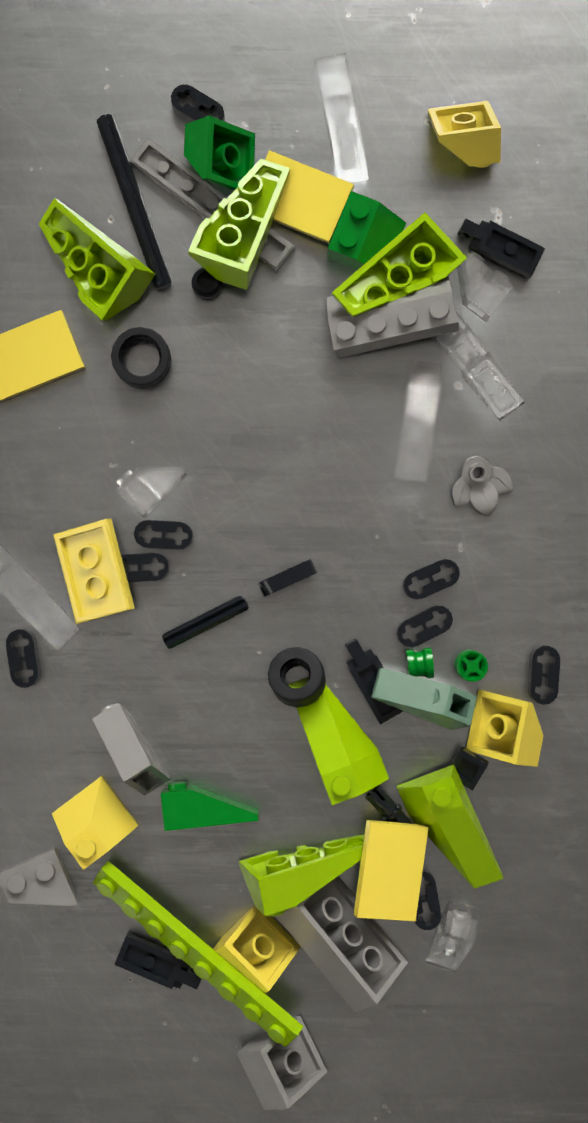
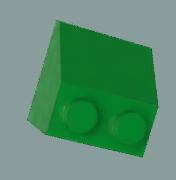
[327,191,406,270]

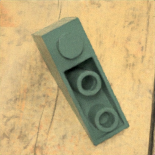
[371,668,477,730]

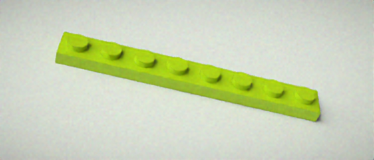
[92,861,304,1047]

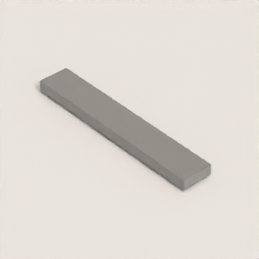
[130,137,295,273]

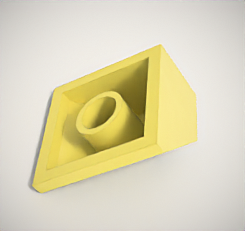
[428,101,501,168]
[466,690,544,767]
[52,776,139,870]
[213,905,301,993]

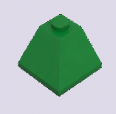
[184,115,255,190]

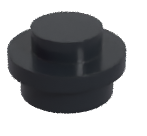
[192,268,222,299]

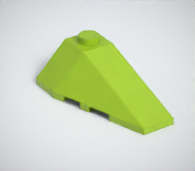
[188,159,290,290]
[39,198,155,321]
[332,212,467,318]
[288,676,389,806]
[396,765,504,889]
[239,834,364,917]

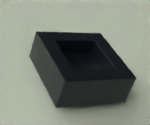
[450,746,489,791]

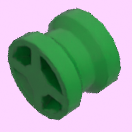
[405,647,434,679]
[454,650,488,682]

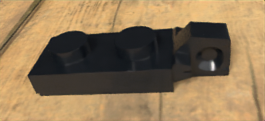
[458,219,545,279]
[345,639,403,725]
[115,933,202,989]

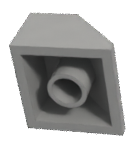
[237,1016,328,1110]

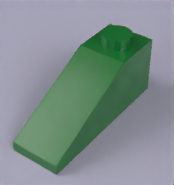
[160,781,259,831]

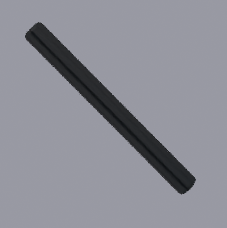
[96,114,172,289]

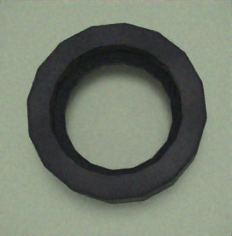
[111,327,172,389]

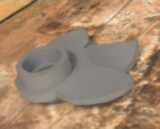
[452,456,513,516]

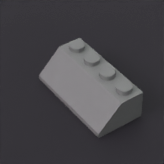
[326,276,459,358]
[276,877,408,1013]

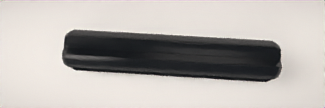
[162,595,249,649]

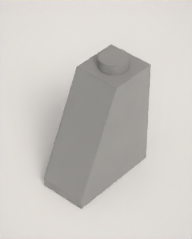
[92,702,171,796]

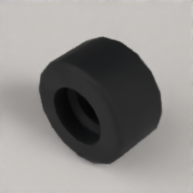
[268,647,326,708]

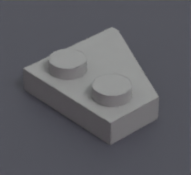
[0,847,80,907]

